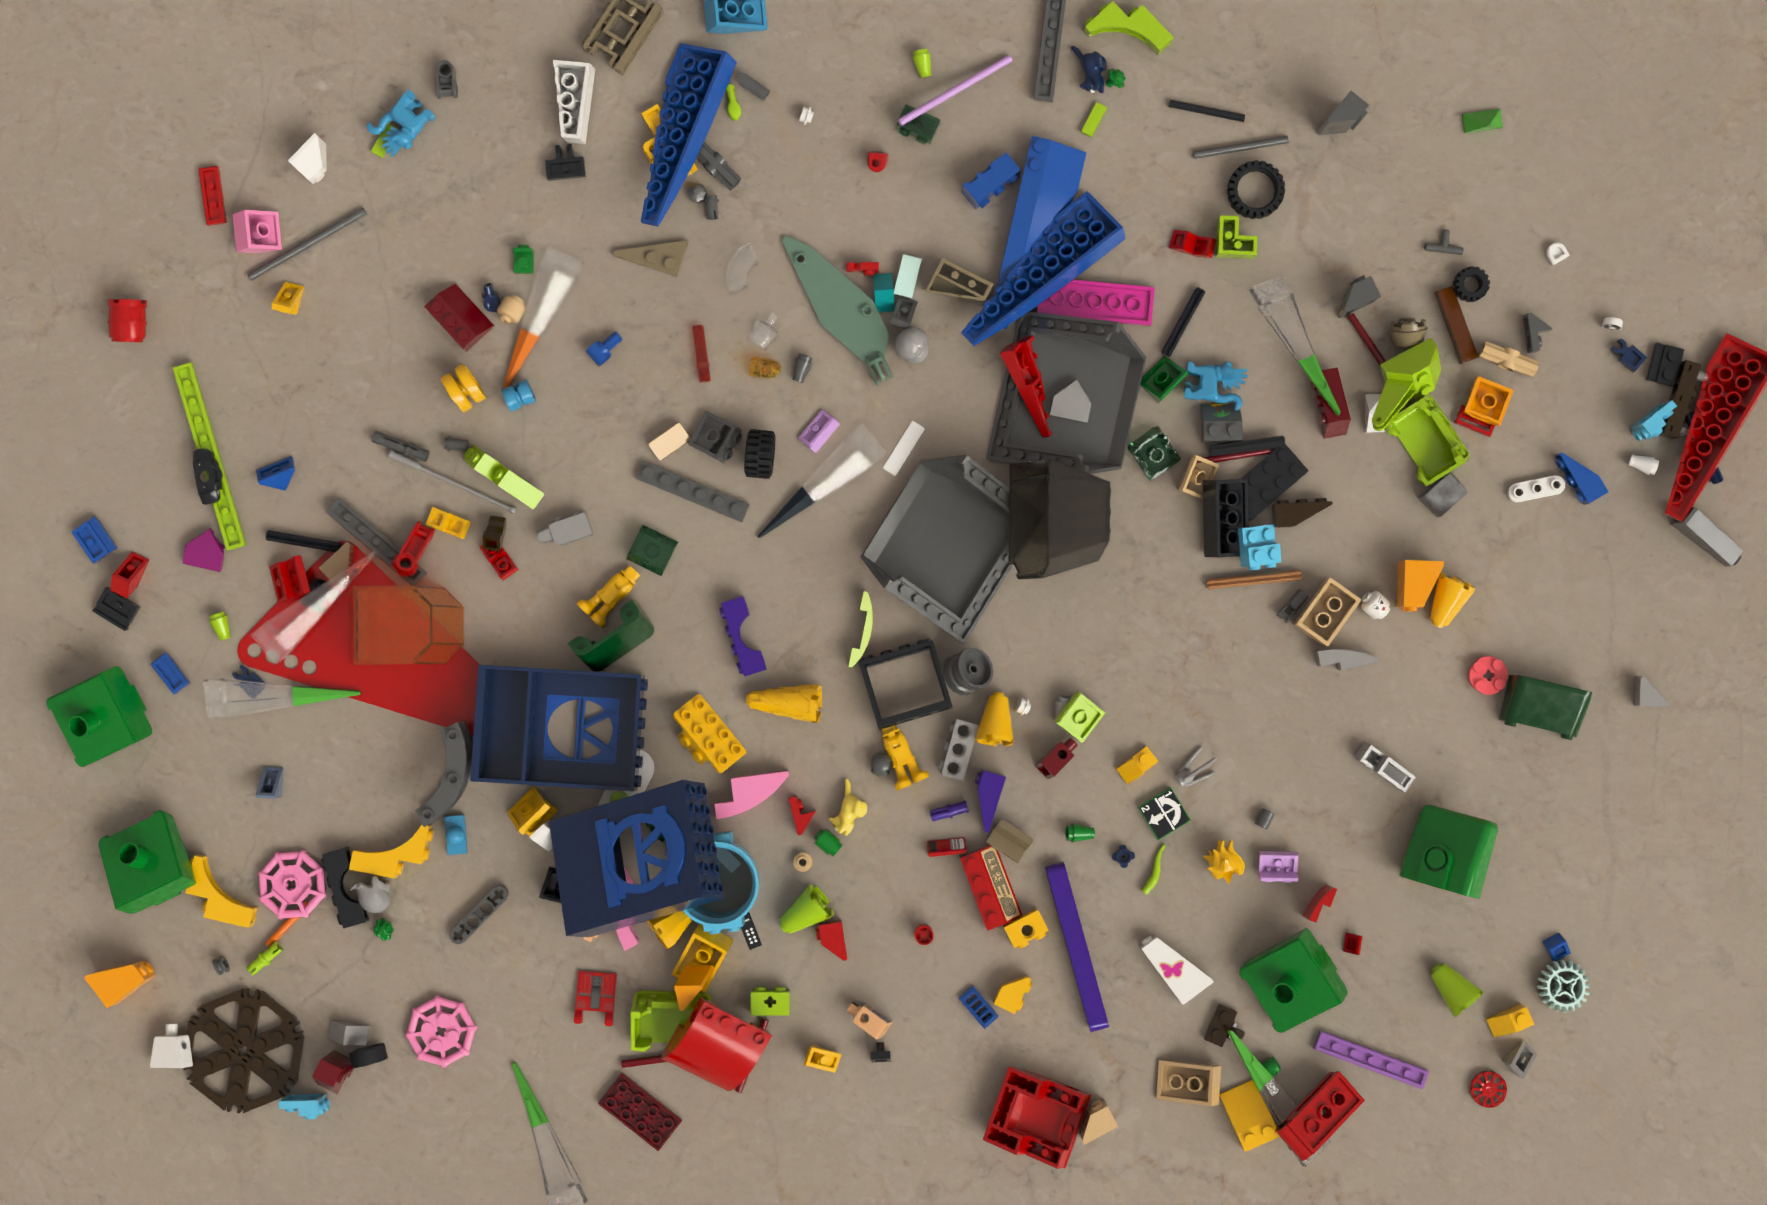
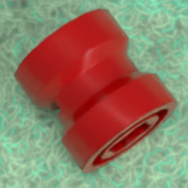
[914,924,934,945]

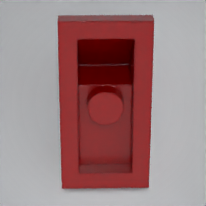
[788,795,816,835]

